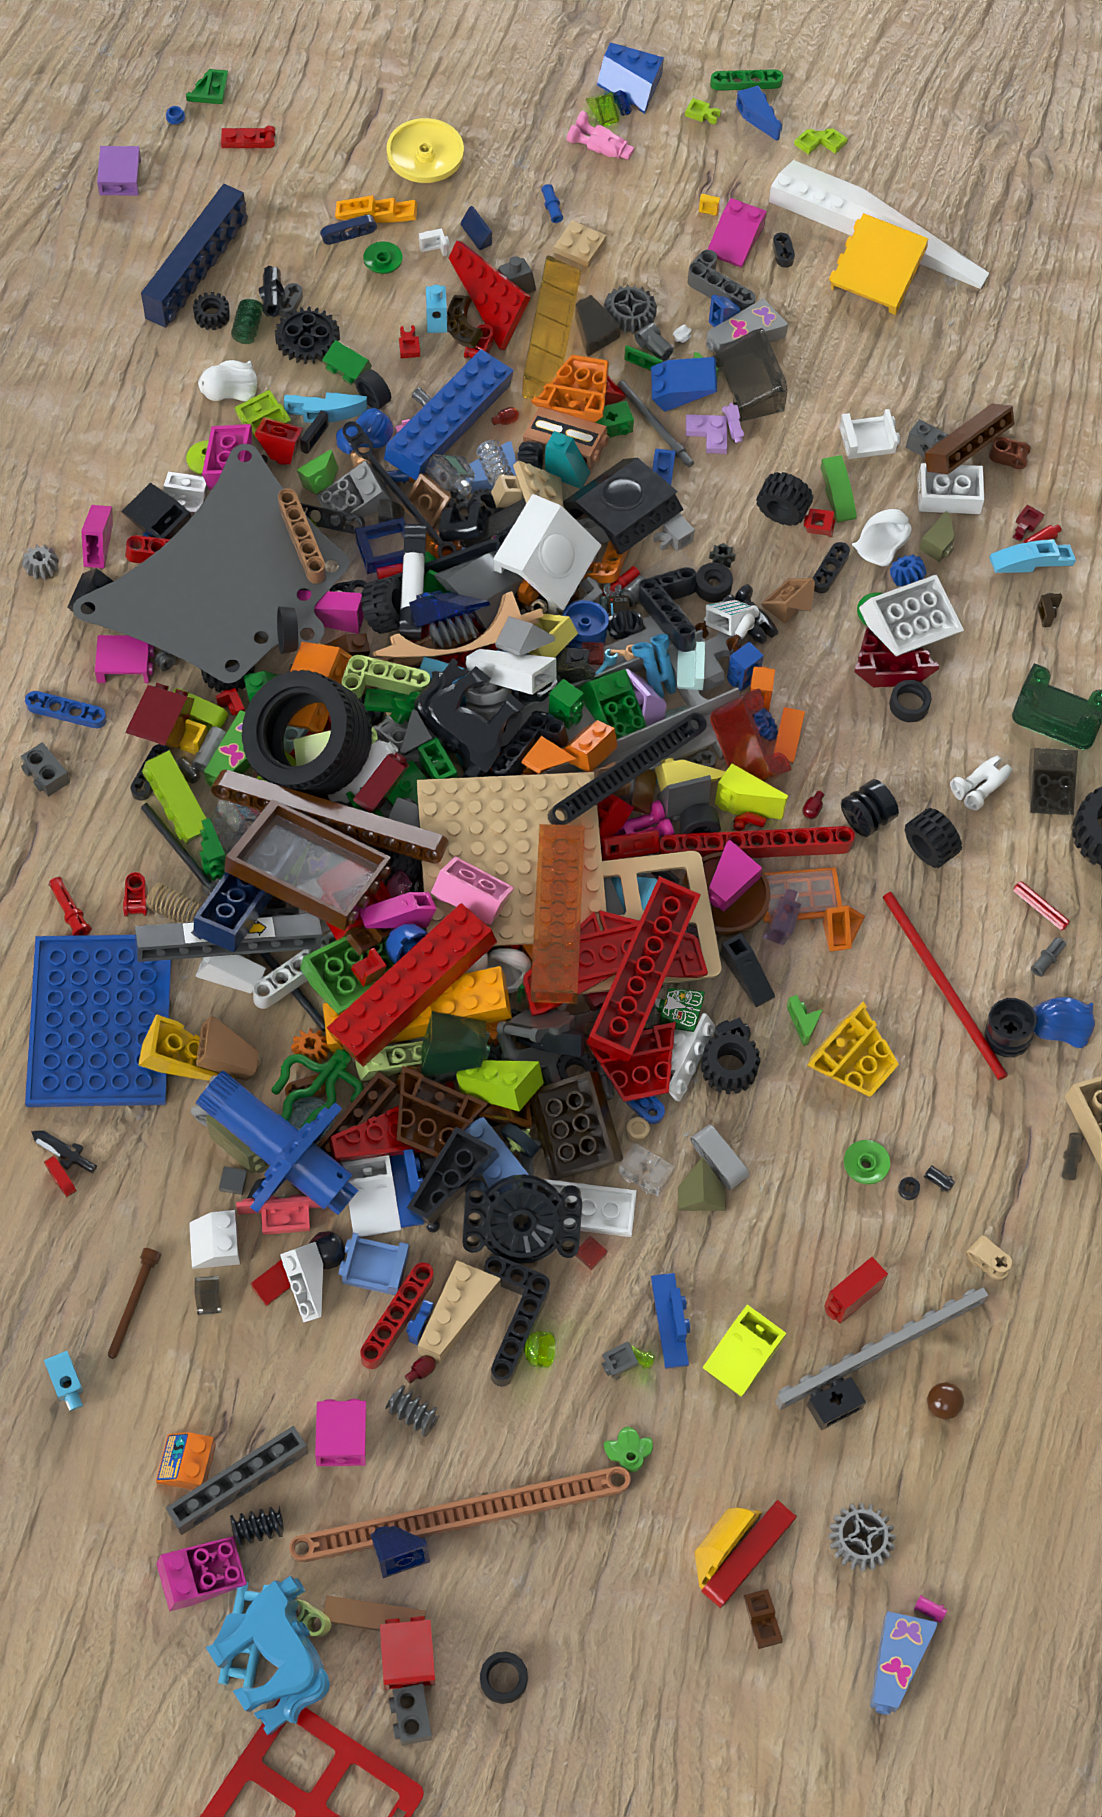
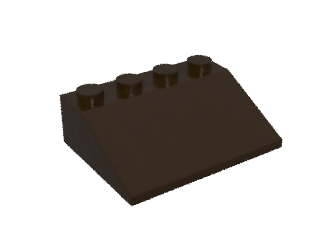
[529,1071,624,1180]

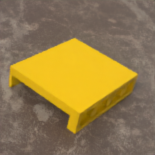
[829,213,929,315]

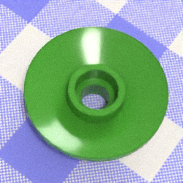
[844,1140,890,1184]

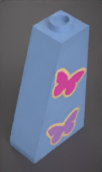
[870,1611,937,1715]

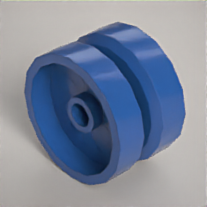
[563,600,609,653]

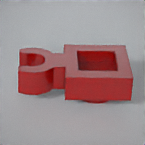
[399,325,421,359]

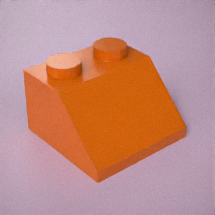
[562,720,617,772]

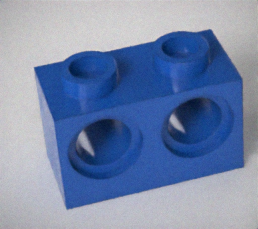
[727,642,764,692]

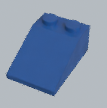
[651,357,717,412]

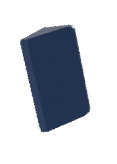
[461,206,492,250]

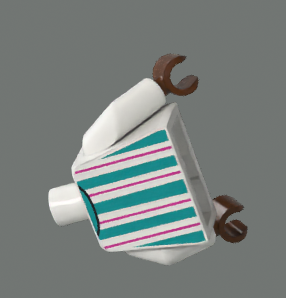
[694,600,759,652]

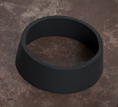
[277,606,299,654]

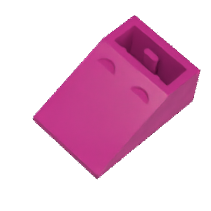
[156,1536,247,1612]

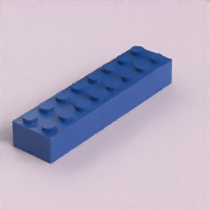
[384,349,514,480]

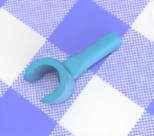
[595,649,618,675]

